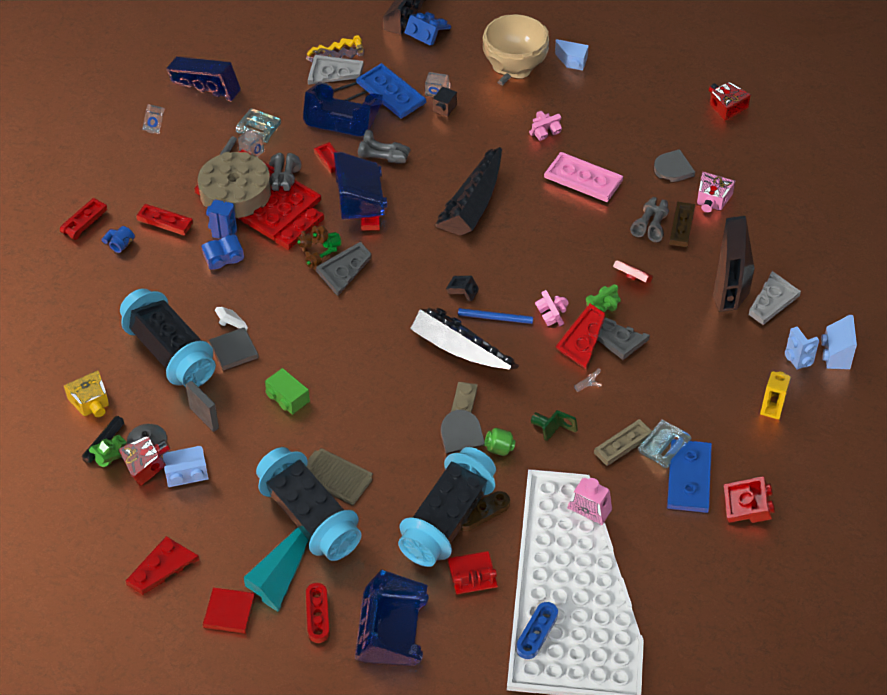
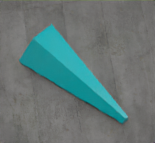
[244,528,309,612]

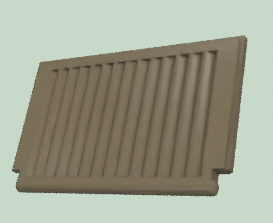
[307,448,373,505]

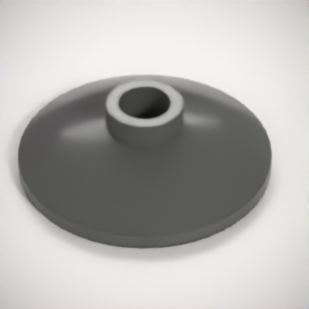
[127,424,167,445]

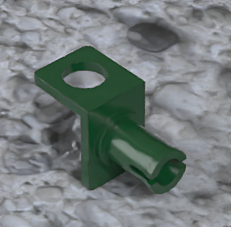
[531,410,578,441]

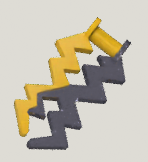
[306,35,364,63]

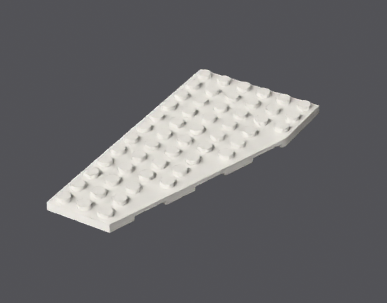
[507,469,644,695]

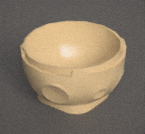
[483,14,549,78]

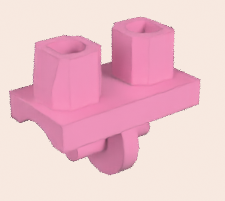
[529,111,562,141]
[535,290,569,326]

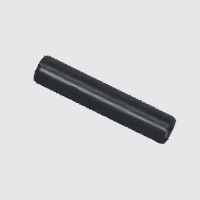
[82,416,124,463]

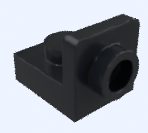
[446,276,479,301]

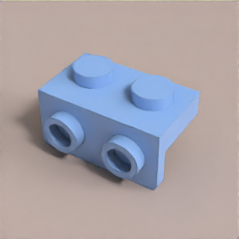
[785,327,819,370]

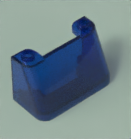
[303,82,383,136]
[334,152,388,220]
[355,570,429,666]

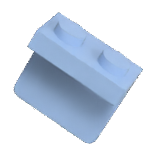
[163,446,208,487]

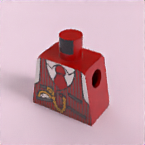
[709,83,751,120]
[118,437,171,486]

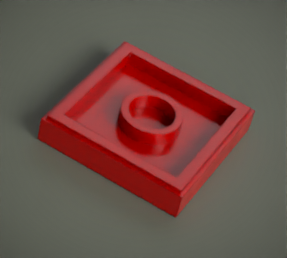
[203,587,255,634]

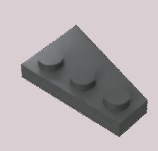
[316,242,371,296]
[597,317,650,360]

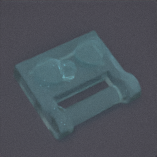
[236,108,281,143]
[638,420,691,469]

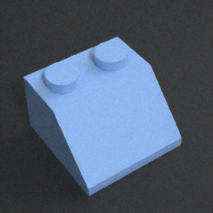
[821,315,857,369]

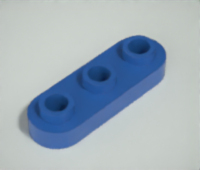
[516,602,558,659]

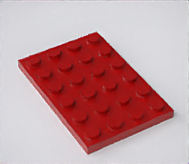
[194,149,322,241]

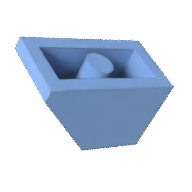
[555,39,589,71]

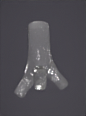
[574,368,602,392]

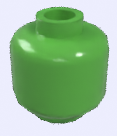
[484,428,516,456]

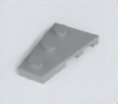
[307,55,364,85]
[749,271,801,325]

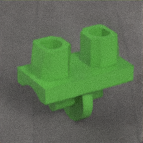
[586,284,621,312]
[89,435,127,467]

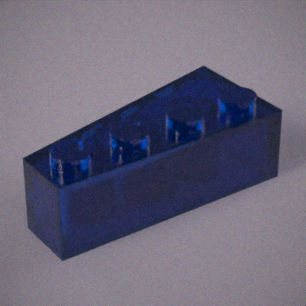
[166,56,241,101]

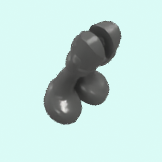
[358,130,411,164]
[269,153,302,191]
[630,197,669,242]

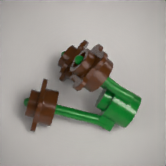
[298,226,341,271]

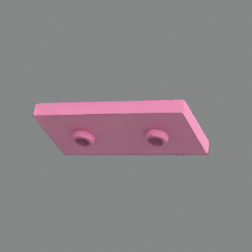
[544,152,623,202]

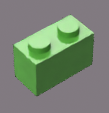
[265,368,310,415]

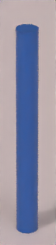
[458,308,533,324]

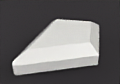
[215,307,248,331]

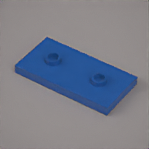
[356,63,426,119]
[667,439,712,513]

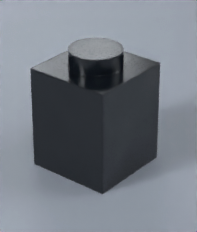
[433,87,457,117]

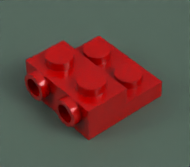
[724,476,775,523]

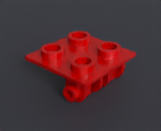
[448,551,498,595]

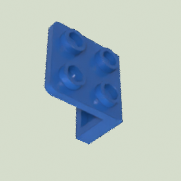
[404,12,451,46]

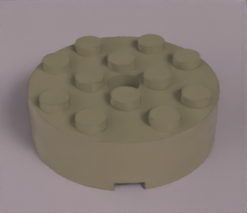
[198,152,271,218]

